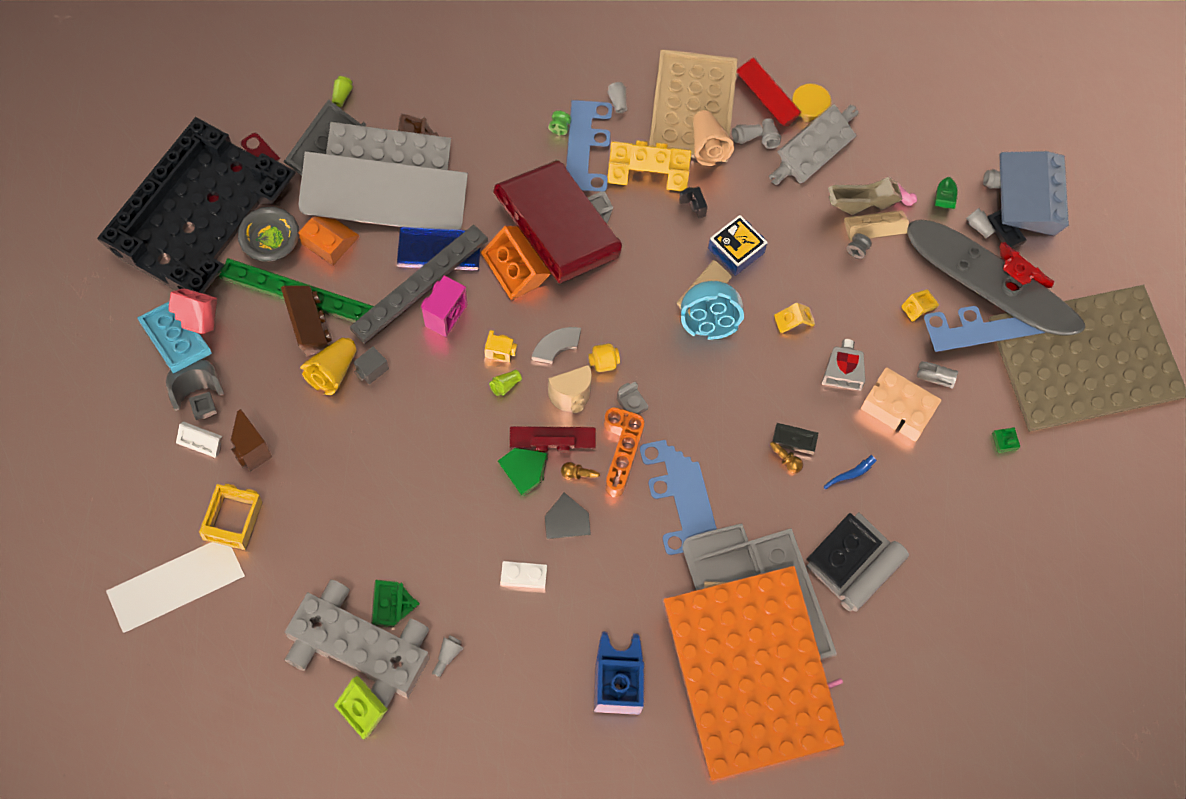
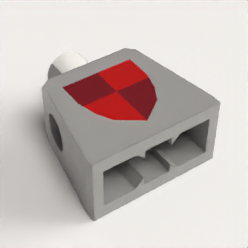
[822,339,865,391]

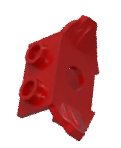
[999,242,1054,291]

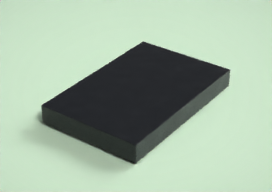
[806,513,883,590]

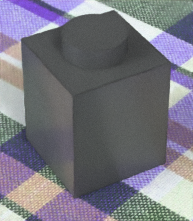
[354,346,389,385]

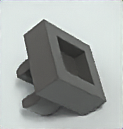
[189,392,217,420]

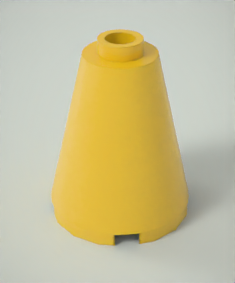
[301,337,357,395]

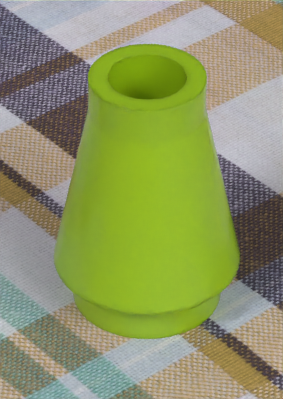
[332,76,353,107]
[489,369,522,396]

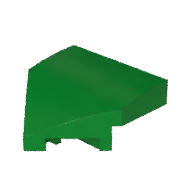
[498,448,548,496]
[371,580,420,627]

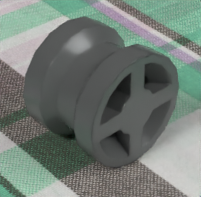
[846,233,872,259]

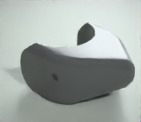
[166,359,224,411]

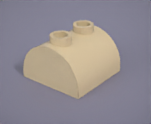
[548,365,592,413]

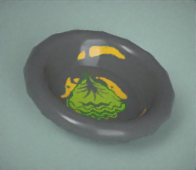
[238,207,299,262]

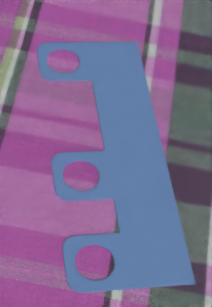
[566,100,612,192]
[924,306,1045,352]

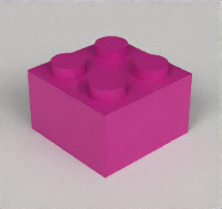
[421,275,468,337]

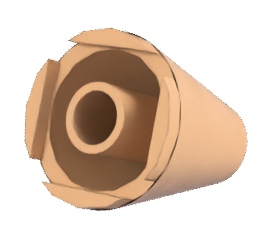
[693,110,734,166]

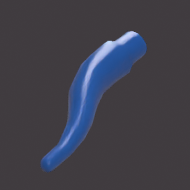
[824,455,877,489]

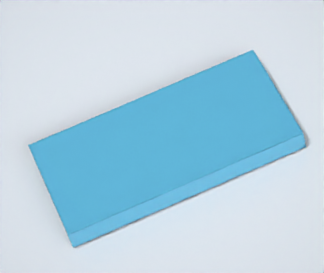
[137,301,212,374]

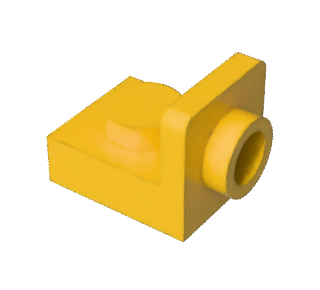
[901,289,939,321]

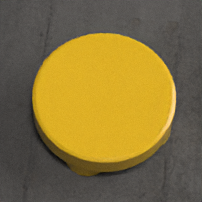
[792,83,831,122]

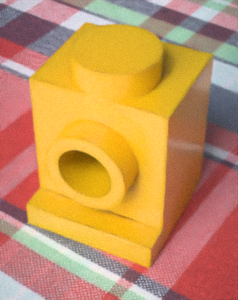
[485,330,518,363]

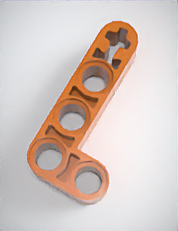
[604,407,644,497]

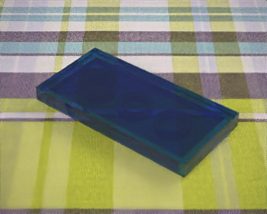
[397,227,482,271]

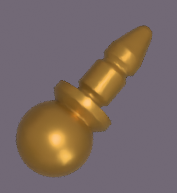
[770,442,803,473]
[561,462,600,479]

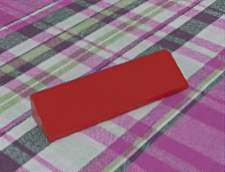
[736,57,802,126]

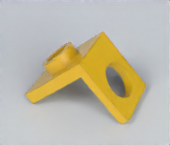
[774,303,815,333]

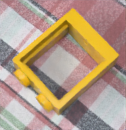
[199,484,263,550]

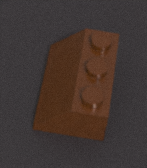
[281,286,332,357]

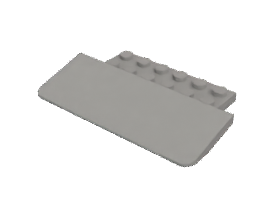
[299,122,468,233]
[683,523,837,660]

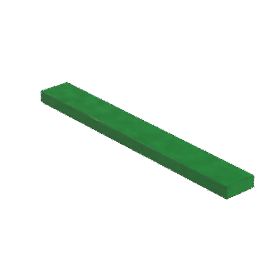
[219,258,374,323]

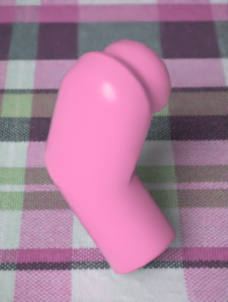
[896,181,917,206]

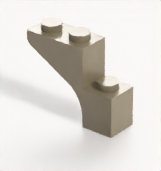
[828,177,903,216]

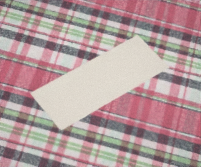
[106,542,244,633]

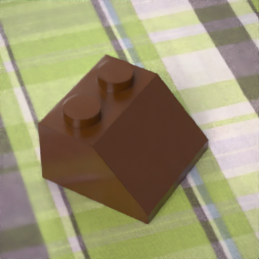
[231,409,272,472]

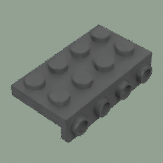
[283,99,367,175]

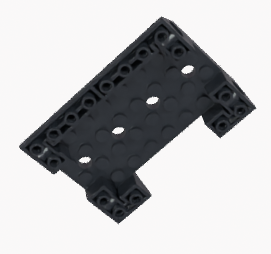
[97,116,296,294]

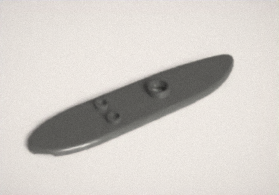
[907,220,1085,335]

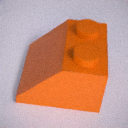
[298,216,359,266]

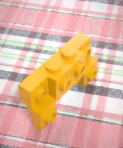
[607,140,691,191]

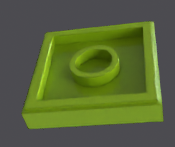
[334,676,388,740]

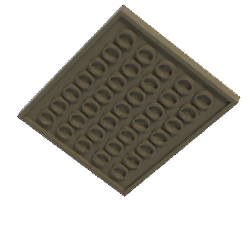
[988,285,1186,432]

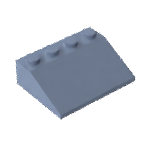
[999,151,1069,236]

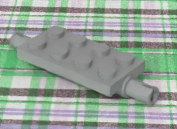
[769,104,859,185]

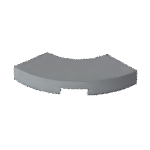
[532,327,581,364]

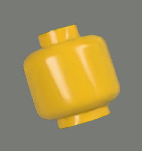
[588,343,620,372]

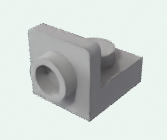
[617,382,649,414]

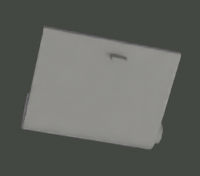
[806,512,909,612]

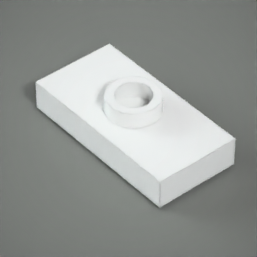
[176,422,222,458]

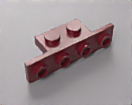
[510,426,596,452]

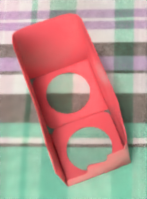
[169,288,217,334]

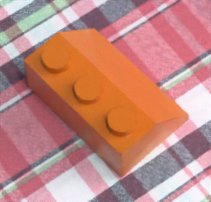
[481,226,551,300]

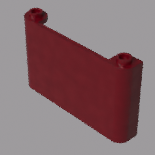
[493,160,622,284]

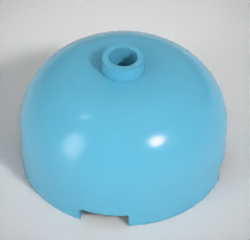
[681,281,744,340]

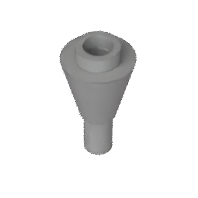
[432,635,463,677]

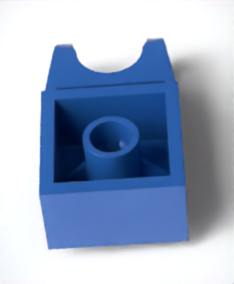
[594,631,644,715]

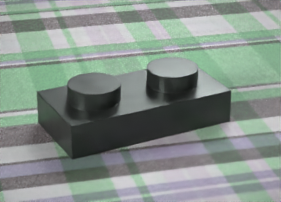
[772,423,819,455]

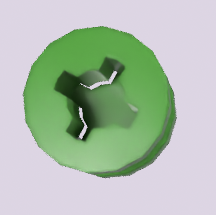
[548,111,571,135]

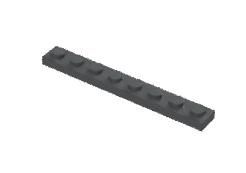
[350,225,488,344]

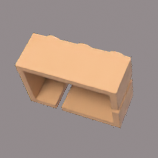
[861,367,941,442]

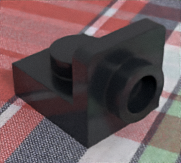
[679,186,707,218]

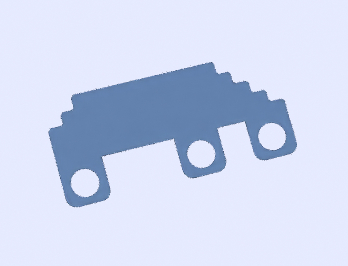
[640,440,717,555]

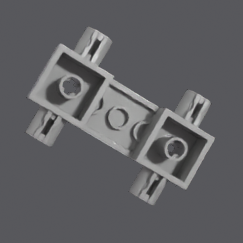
[285,580,430,708]

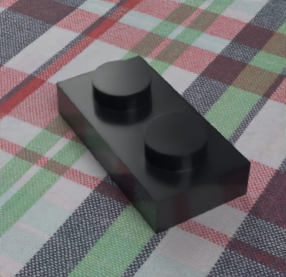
[987,209,1026,249]

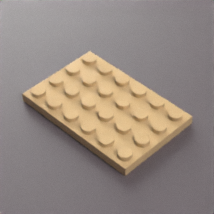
[649,49,737,162]

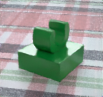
[992,427,1020,453]

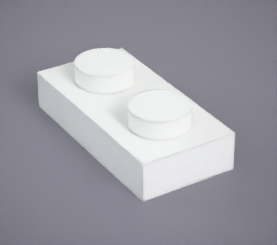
[501,561,547,589]

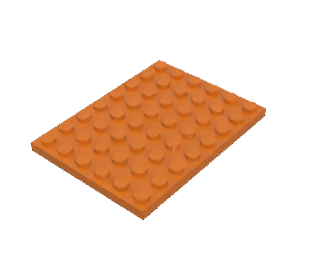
[663,566,845,781]

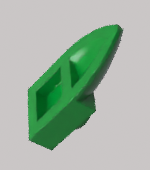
[935,177,958,209]

